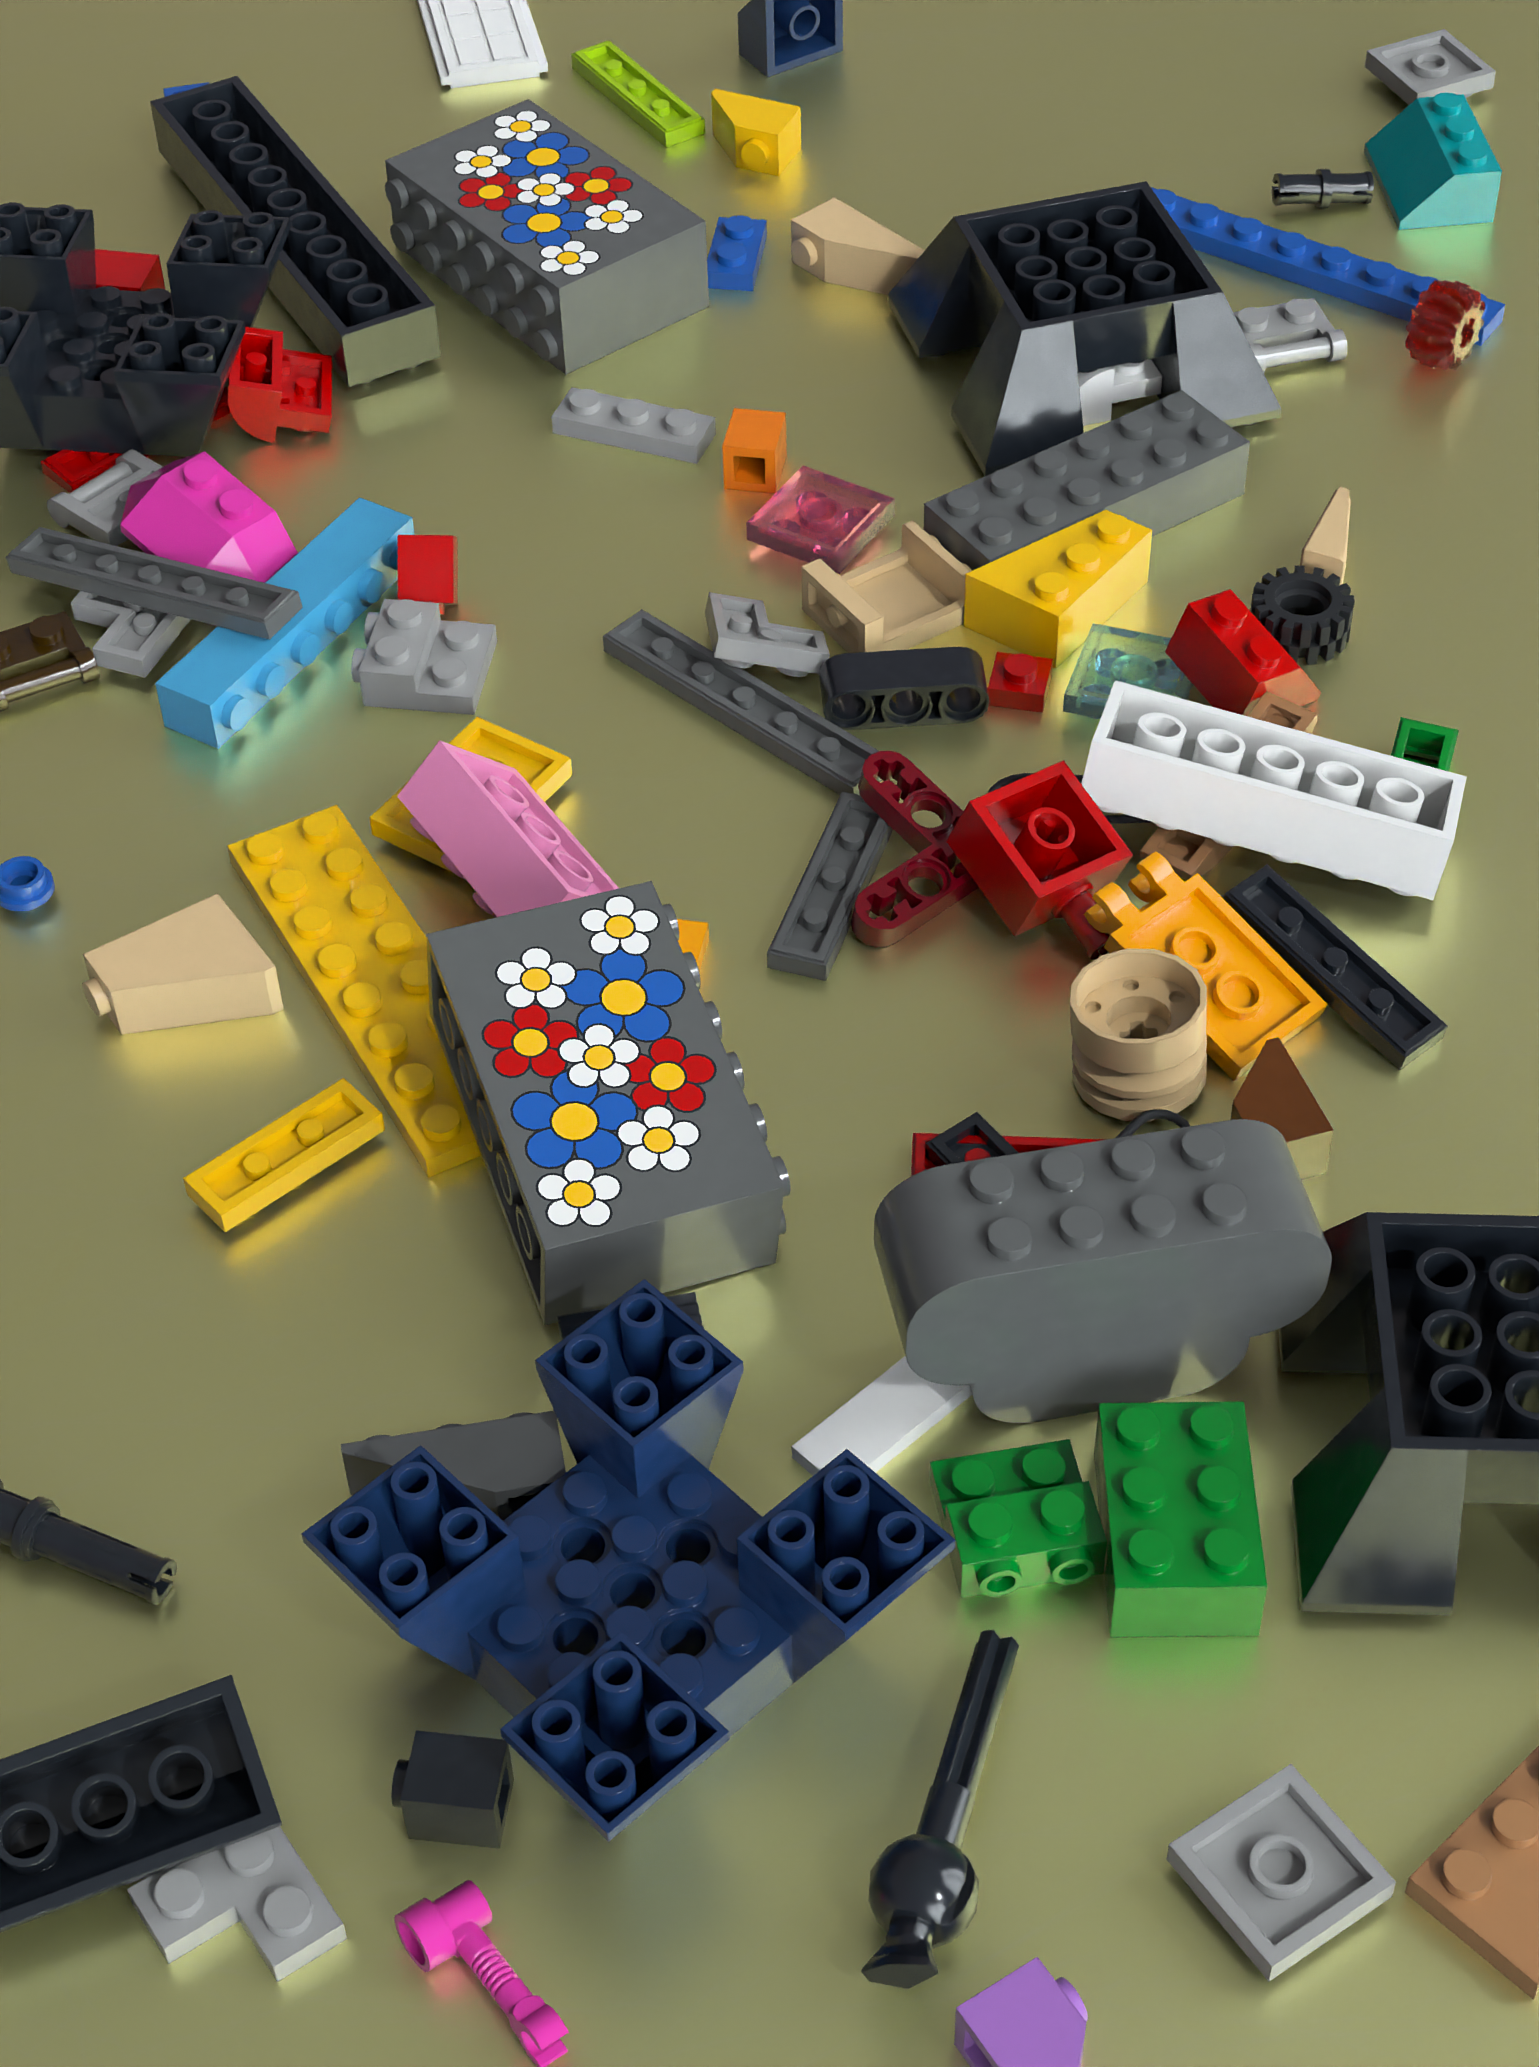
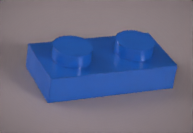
[707,215,767,291]

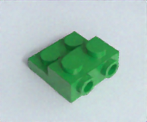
[929,1439,1107,1598]

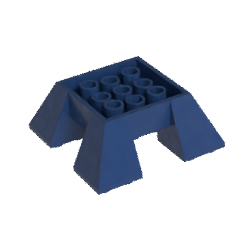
[301,1279,956,1842]

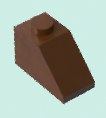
[1230,1037,1334,1180]

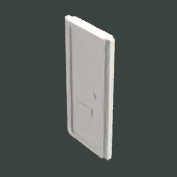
[417,0,548,88]

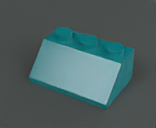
[1364,92,1502,230]

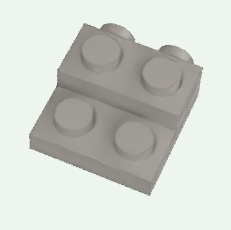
[351,599,497,715]

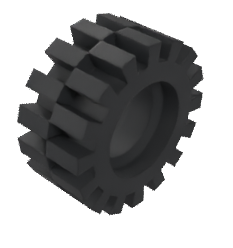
[1250,566,1355,665]

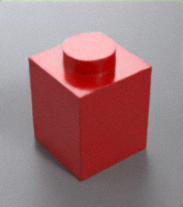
[398,535,458,615]

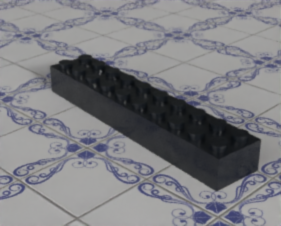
[150,76,441,387]

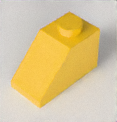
[711,89,801,177]

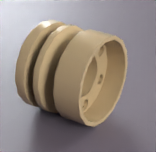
[1070,948,1207,1121]

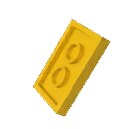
[369,717,572,872]

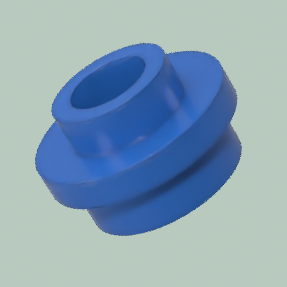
[0,856,55,911]

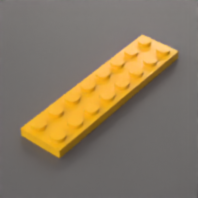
[227,805,482,1178]

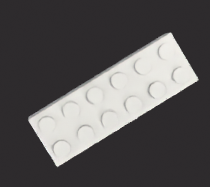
[1081,680,1467,900]

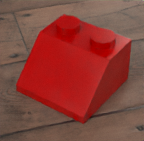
[1165,589,1321,716]

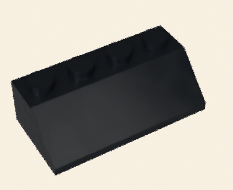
[0,1675,282,1933]

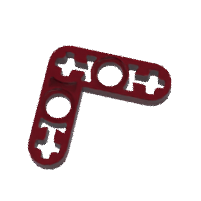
[851,751,979,947]

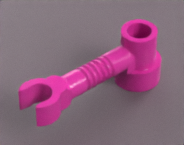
[394,1880,569,2067]

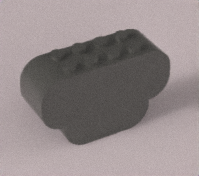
[874,1119,1332,1423]

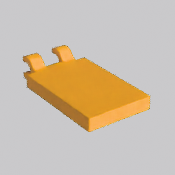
[1084,851,1328,1081]

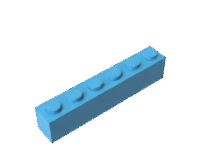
[155,497,415,749]

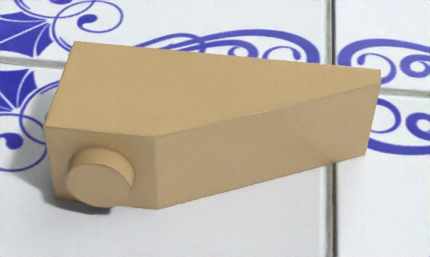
[791,197,925,295]

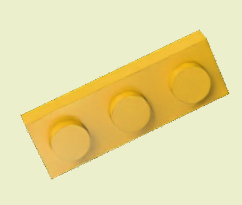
[183,1078,385,1233]

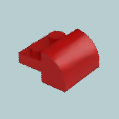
[228,327,332,443]

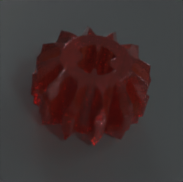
[1405,280,1485,370]

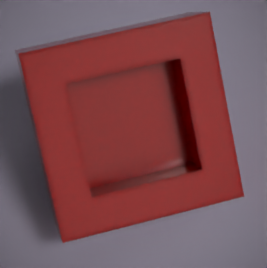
[987,652,1053,713]

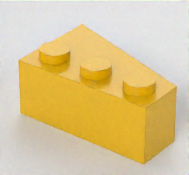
[964,510,1152,669]

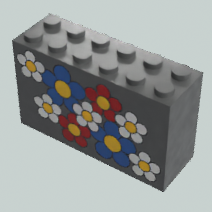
[385,99,709,375]
[426,881,791,1326]

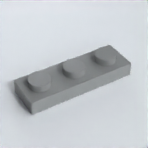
[552,387,716,464]

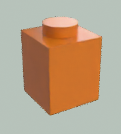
[722,408,787,494]

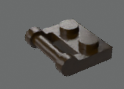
[0,611,100,712]

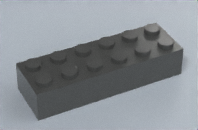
[924,390,1250,571]

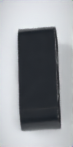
[819,647,990,730]

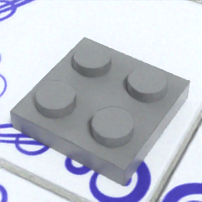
[1365,29,1496,105]
[1166,1764,1396,1981]

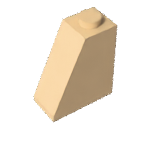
[82,893,284,1035]

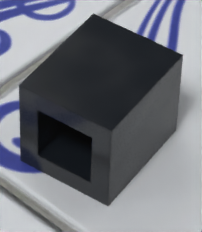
[391,1730,514,1849]

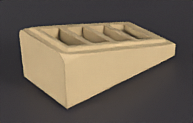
[1300,487,1351,585]

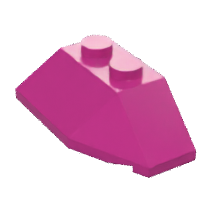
[120,451,298,583]

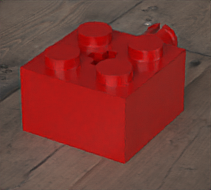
[946,760,1133,960]

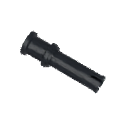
[0,1480,177,1605]

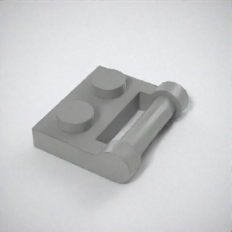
[1233,298,1348,373]
[47,449,163,546]

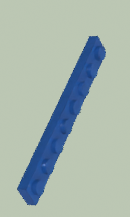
[1152,188,1506,346]

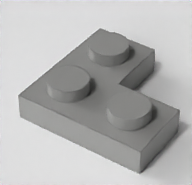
[71,591,191,678]
[705,592,830,677]
[127,1826,347,1982]

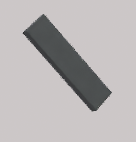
[767,791,893,981]

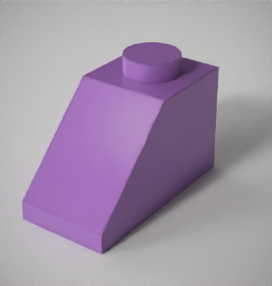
[954,1957,1088,2067]

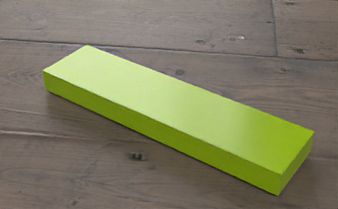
[571,40,705,148]

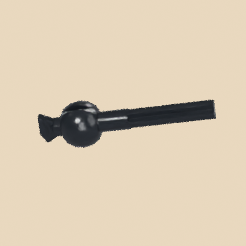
[861,1630,1019,1989]

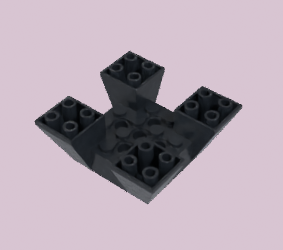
[888,181,1282,476]
[0,202,291,456]
[1278,1212,1539,1616]

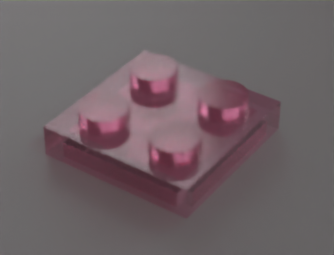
[746,466,895,574]

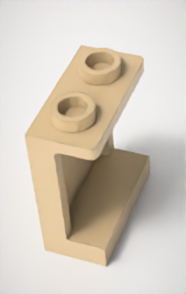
[801,520,972,653]

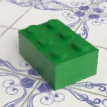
[1094,1401,1267,1638]

